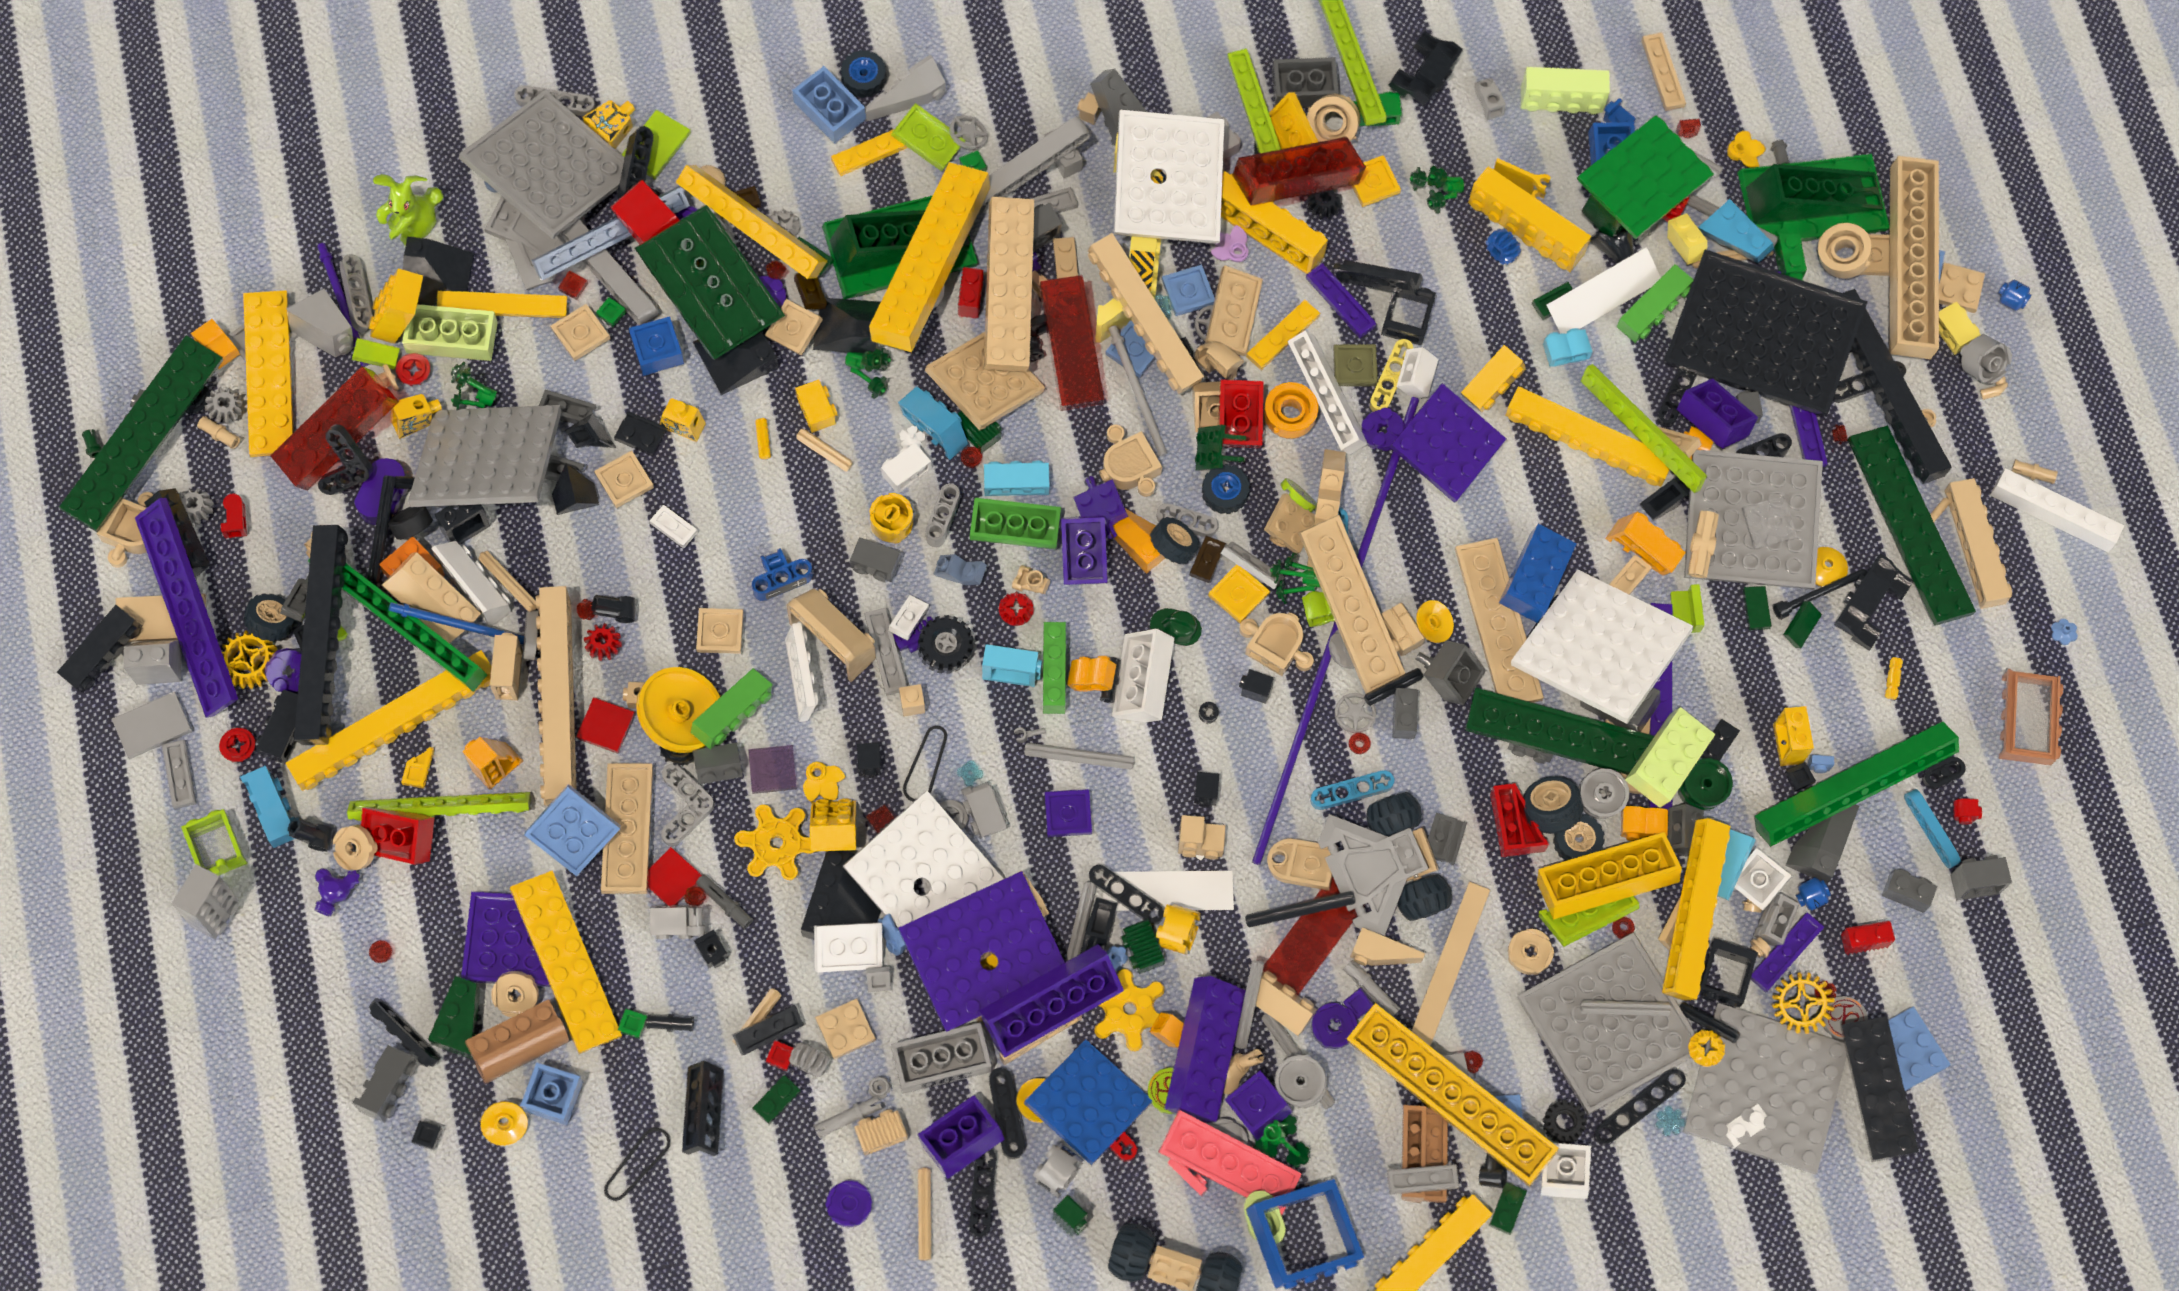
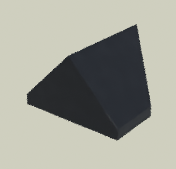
[565,413,617,448]
[552,463,599,515]

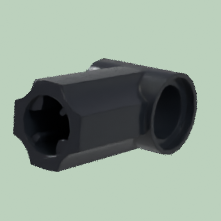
[591,595,636,623]
[287,817,333,852]
[1479,1154,1507,1188]

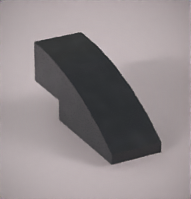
[1640,477,1690,521]
[1080,898,1118,954]

